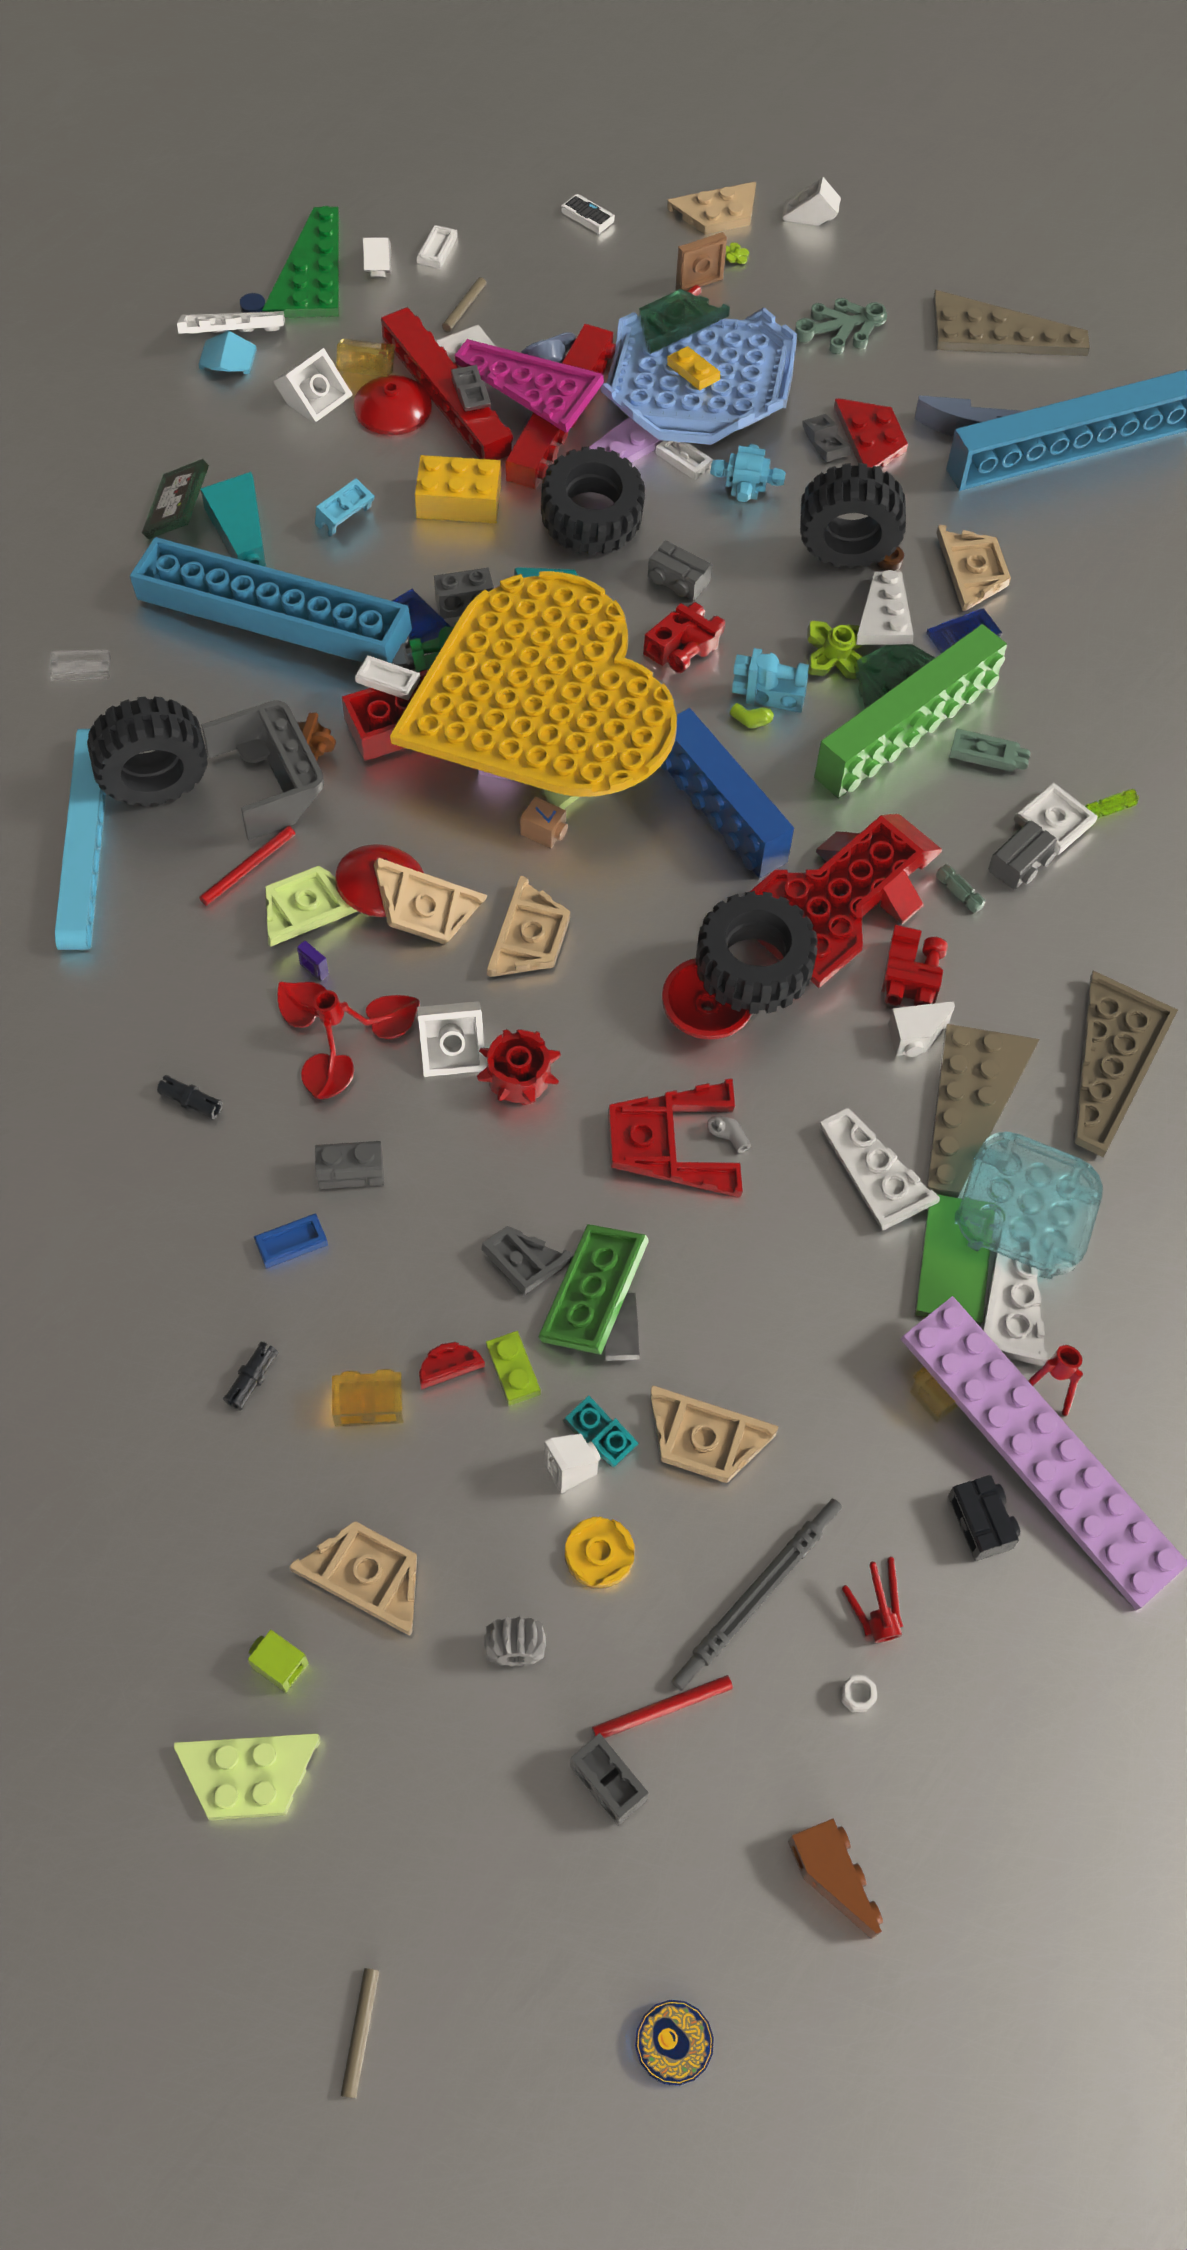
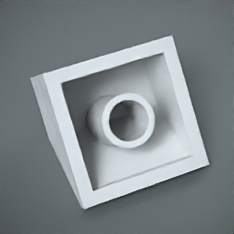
[273,348,353,423]
[417,1001,486,1077]

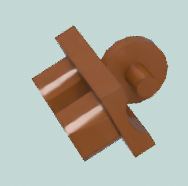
[297,712,336,761]

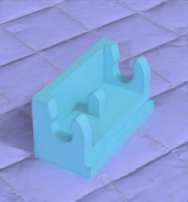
[315,478,375,537]

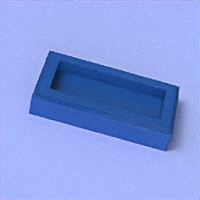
[254,1213,328,1269]

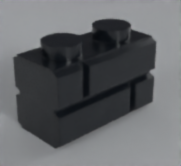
[948,1475,1021,1561]

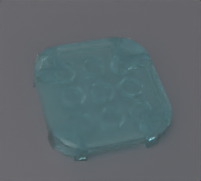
[955,1131,1103,1279]

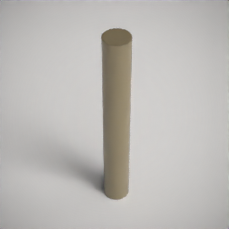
[442,277,486,332]
[340,1968,379,2099]

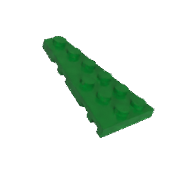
[262,206,339,318]

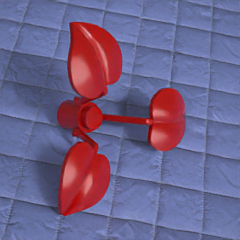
[277,982,420,1100]

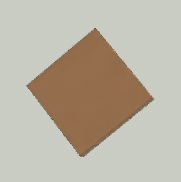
[675,232,727,294]

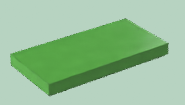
[915,1194,995,1327]
[538,1224,649,1355]

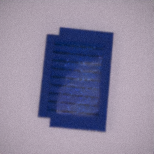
[392,589,451,643]
[926,608,1002,653]

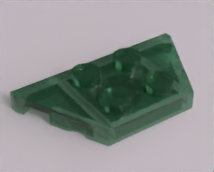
[639,289,730,354]
[854,644,935,709]

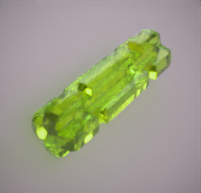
[1085,789,1139,819]

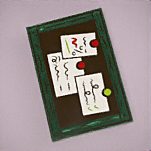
[142,459,209,539]

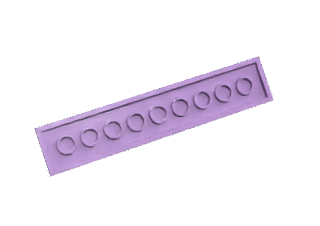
[900,1296,1187,1610]

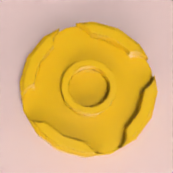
[565,1517,635,1588]

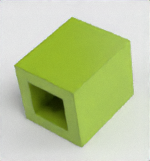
[248,1629,309,1693]

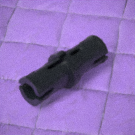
[157,1075,223,1119]
[223,1342,279,1410]

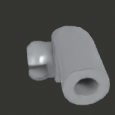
[707,1116,751,1153]

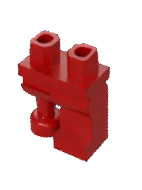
[643,602,725,673]
[881,925,948,1006]

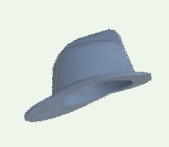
[521,332,576,363]

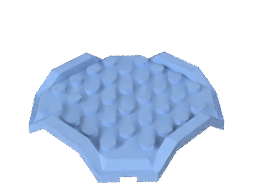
[601,299,797,445]

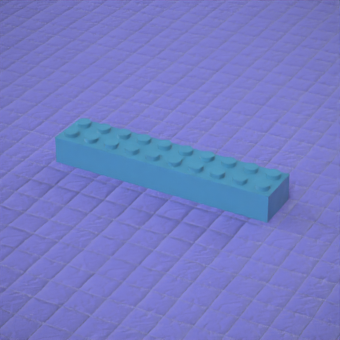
[946,370,1187,491]
[130,537,412,663]

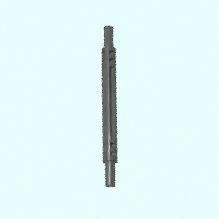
[671,1498,842,1691]

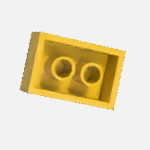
[415,455,501,523]

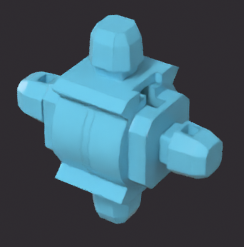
[710,444,786,502]

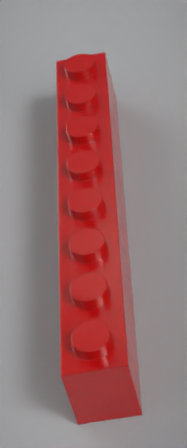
[381,307,513,460]
[506,324,616,490]

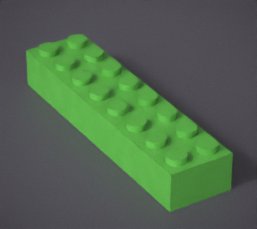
[814,624,1007,799]

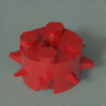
[477,1029,561,1105]

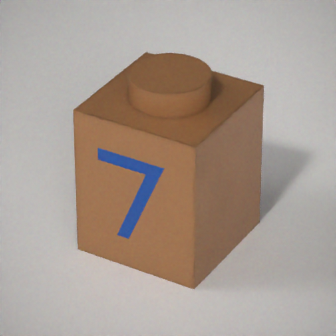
[520,796,568,849]

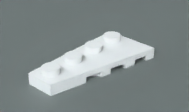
[177,311,285,334]
[856,570,914,645]
[820,1108,940,1231]
[982,1228,1048,1366]

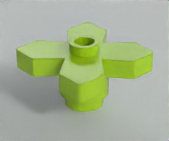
[807,621,866,680]

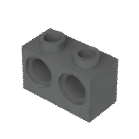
[434,568,494,619]
[570,1733,649,1826]

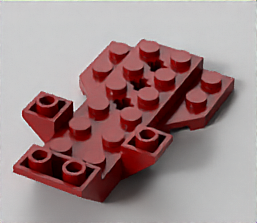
[750,814,942,988]

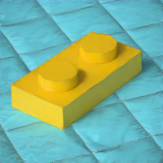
[667,346,720,391]

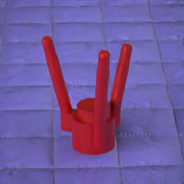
[1028,1345,1083,1416]
[842,1557,903,1643]

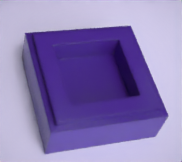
[297,941,329,981]

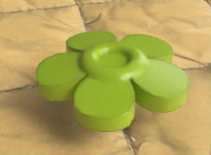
[725,242,749,264]

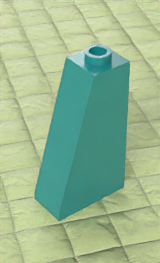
[200,472,266,566]

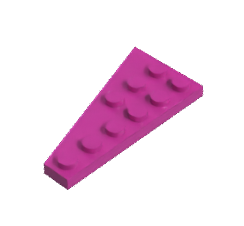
[454,339,604,433]

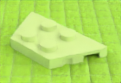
[265,866,358,947]
[174,1733,320,1820]

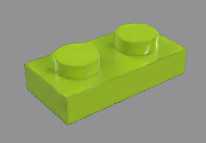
[486,1331,541,1406]

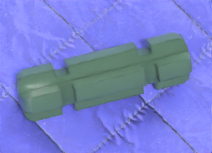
[936,864,985,913]

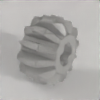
[484,1616,546,1667]

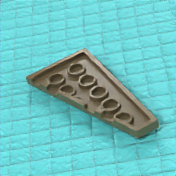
[933,290,1090,356]
[1074,970,1178,1157]
[926,1024,1040,1198]

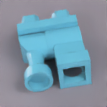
[732,648,809,713]

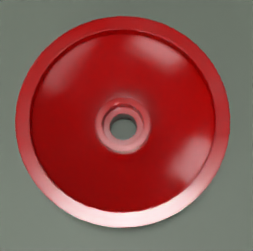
[353,375,432,435]
[335,844,424,917]
[662,958,752,1039]

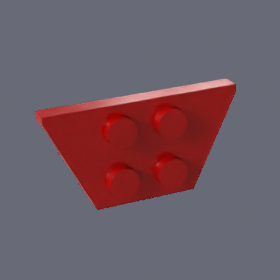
[834,398,908,468]

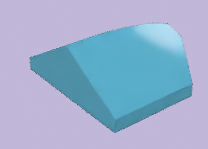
[199,330,257,374]

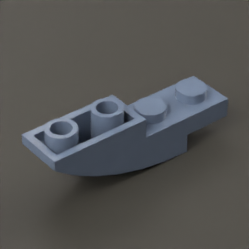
[915,395,1023,437]

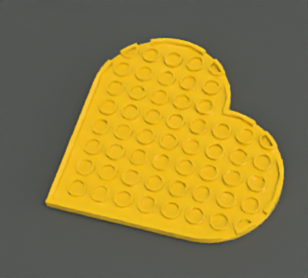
[390,571,677,797]

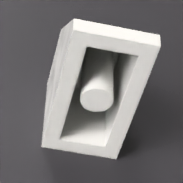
[782,177,841,226]
[363,238,391,278]
[888,1001,955,1057]
[544,1434,601,1494]

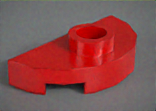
[419,1342,485,1390]

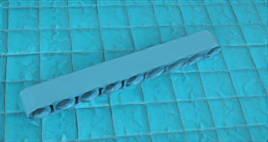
[55,729,106,950]

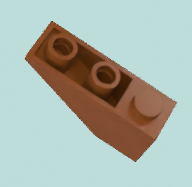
[788,1818,883,1938]

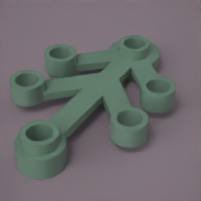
[795,298,887,354]

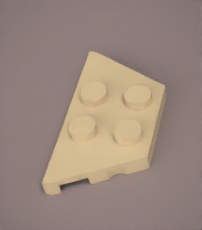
[667,182,756,234]
[936,525,1011,611]
[374,858,487,945]
[487,876,570,977]
[650,1385,779,1483]
[290,1521,417,1636]

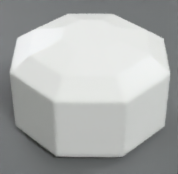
[841,1675,877,1712]

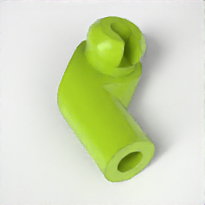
[729,703,774,729]

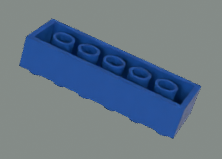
[660,708,794,879]

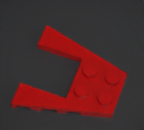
[608,1079,743,1197]

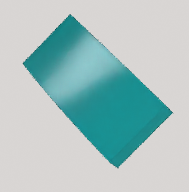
[562,1396,639,1468]

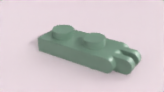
[949,728,1031,771]

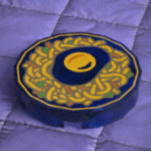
[635,2000,714,2086]

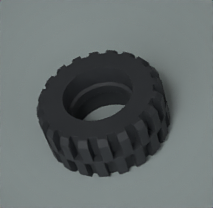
[541,446,645,555]
[800,463,906,568]
[87,696,208,806]
[696,891,818,1014]

